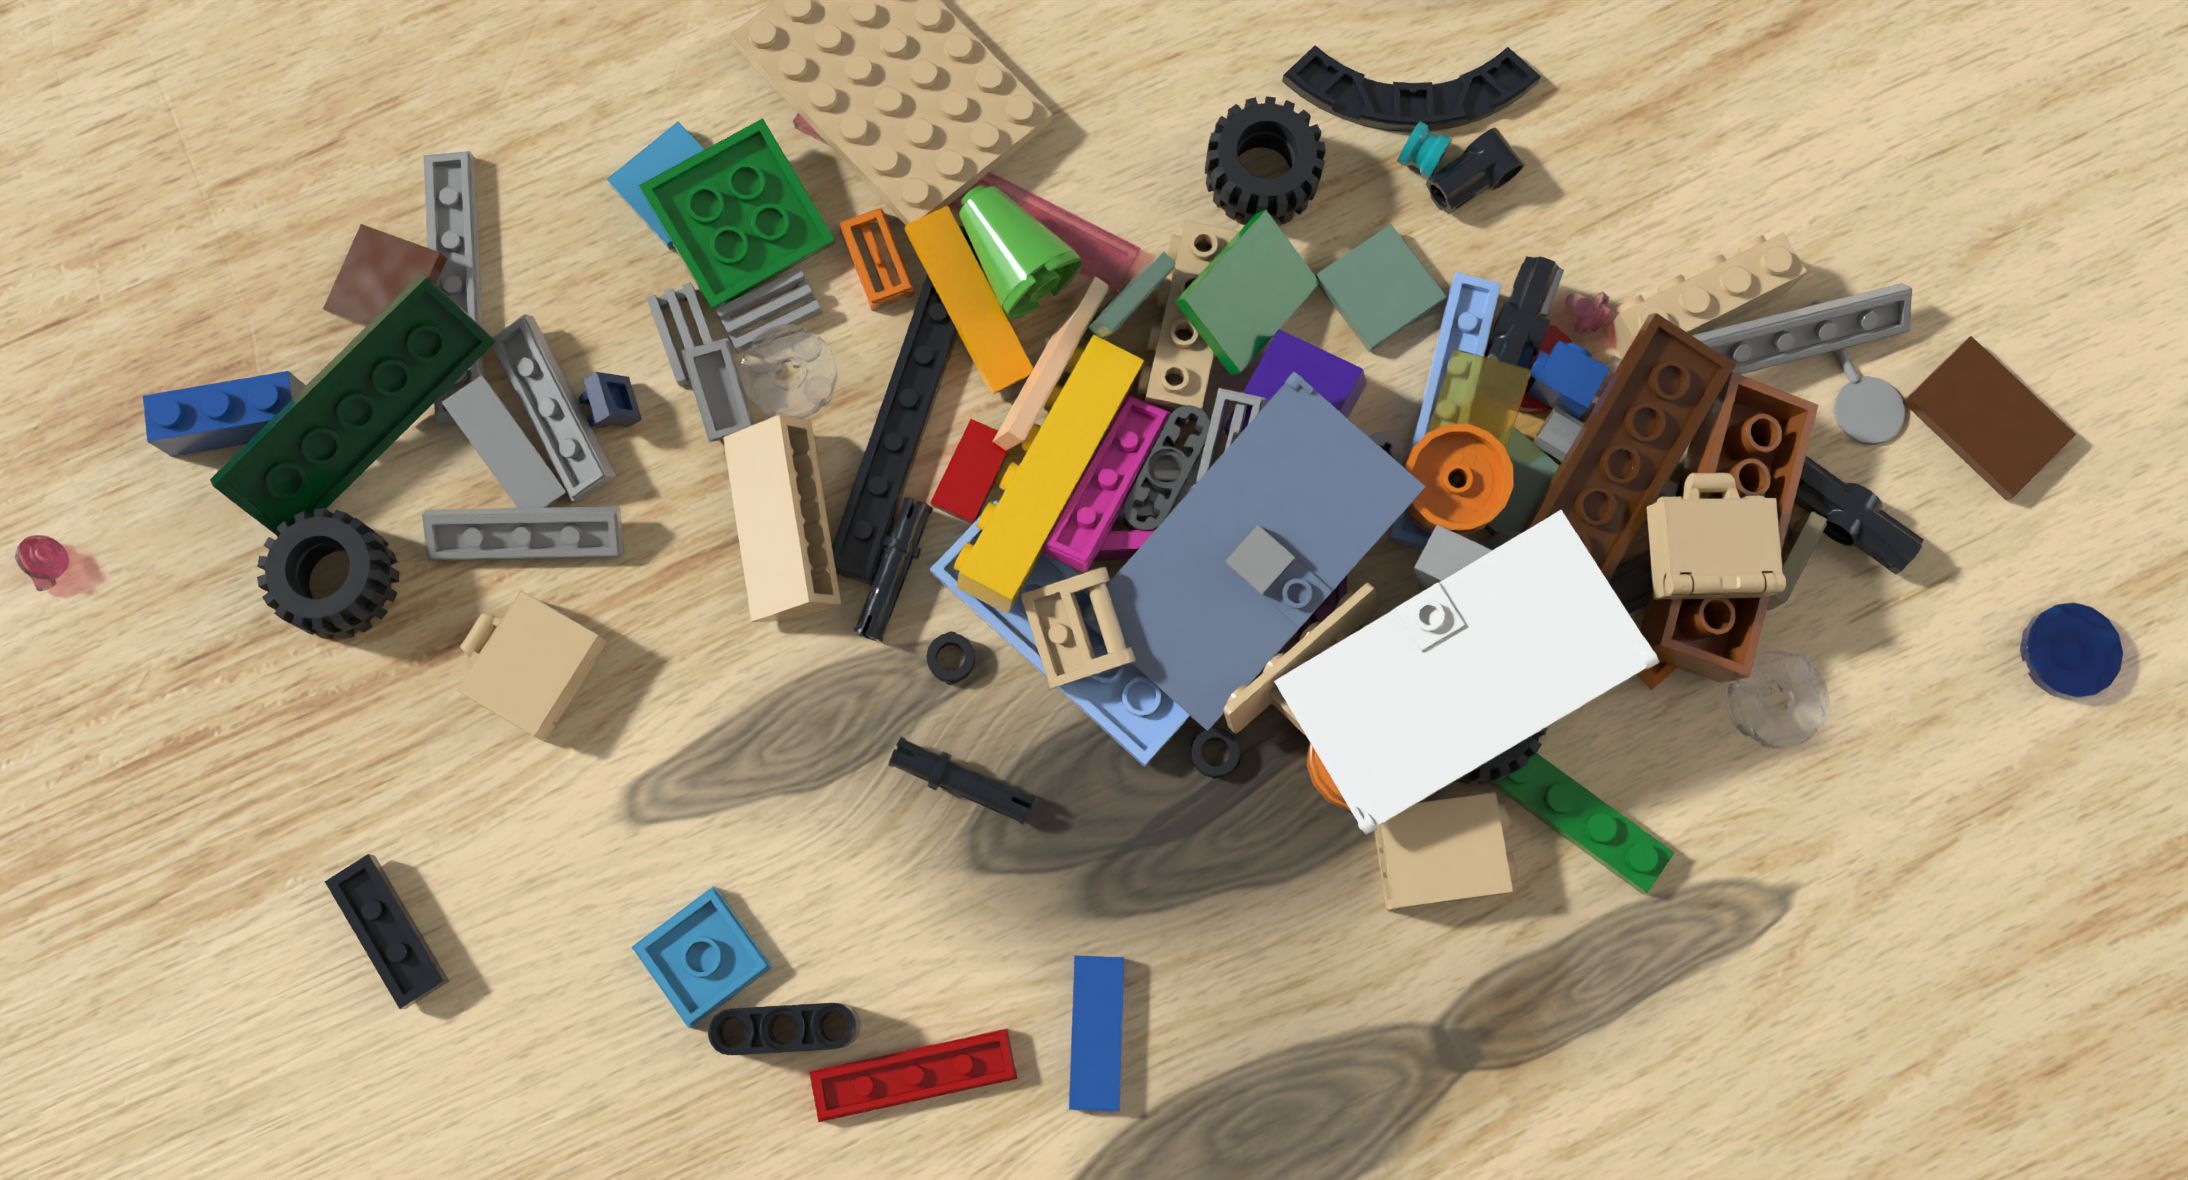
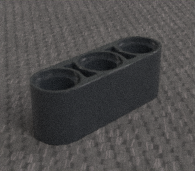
[708,1003,861,1055]

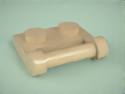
[1021,567,1136,689]

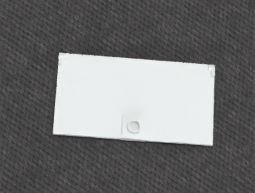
[1274,510,1659,835]

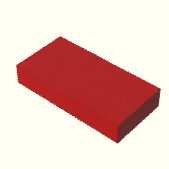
[930,419,1011,524]

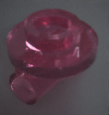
[1565,292,1611,335]
[15,535,69,591]

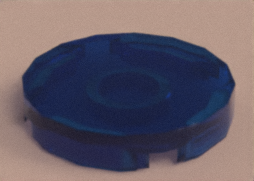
[2020,602,2123,700]

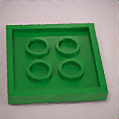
[639,118,835,311]

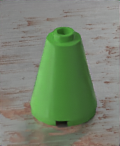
[959,185,1082,320]

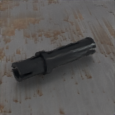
[853,497,933,643]
[888,737,1036,825]

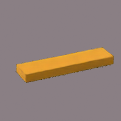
[904,205,1034,396]

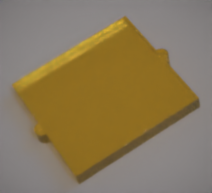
[1429,348,1531,449]

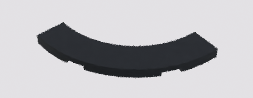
[1282,45,1541,132]

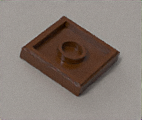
[323,224,448,327]

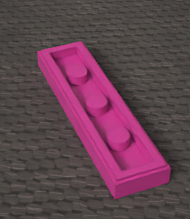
[1043,395,1171,572]

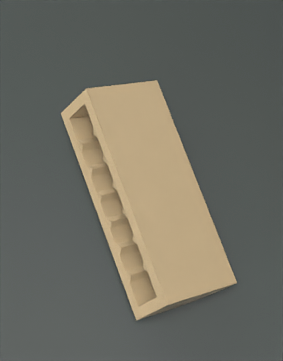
[723,415,841,622]

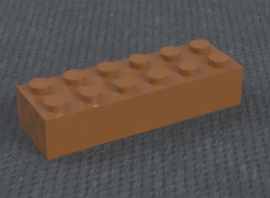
[1640,372,1818,683]

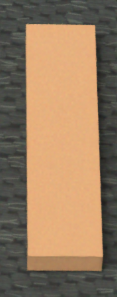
[993,276,1109,450]

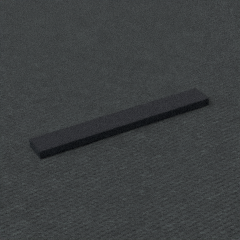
[832,225,982,585]

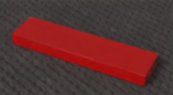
[809,1028,1018,1122]

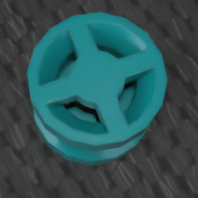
[1397,121,1452,179]

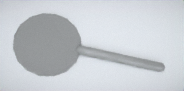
[1811,301,1905,445]

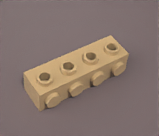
[1137,220,1239,414]
[1605,232,1807,359]

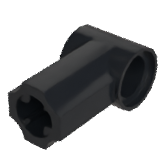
[1426,128,1525,214]

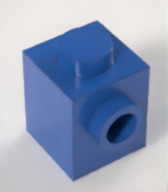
[1527,341,1610,420]

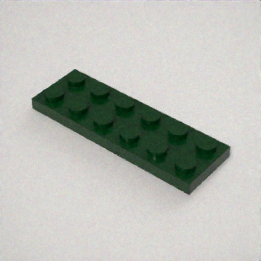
[210,273,496,536]

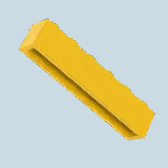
[954,334,1144,614]

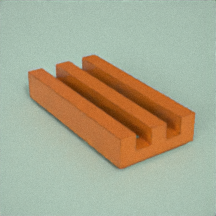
[838,207,916,311]

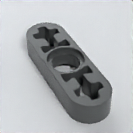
[1123,406,1210,531]

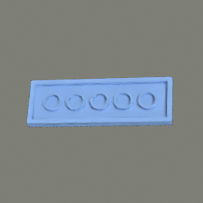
[930,500,1191,767]

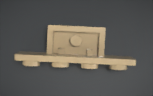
[1223,583,1378,735]

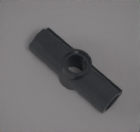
[1476,256,1564,402]
[1794,456,1924,575]

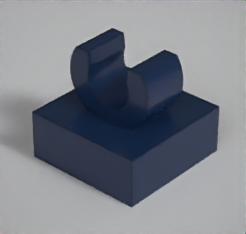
[578,372,642,428]

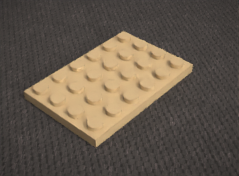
[730,0,1052,225]

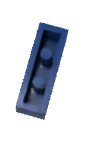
[143,371,306,457]

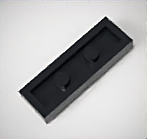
[325,854,449,1009]

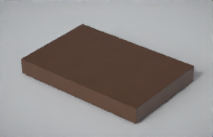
[1903,336,2076,501]

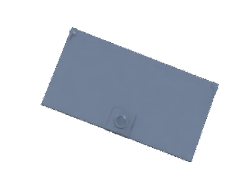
[1081,372,1426,731]

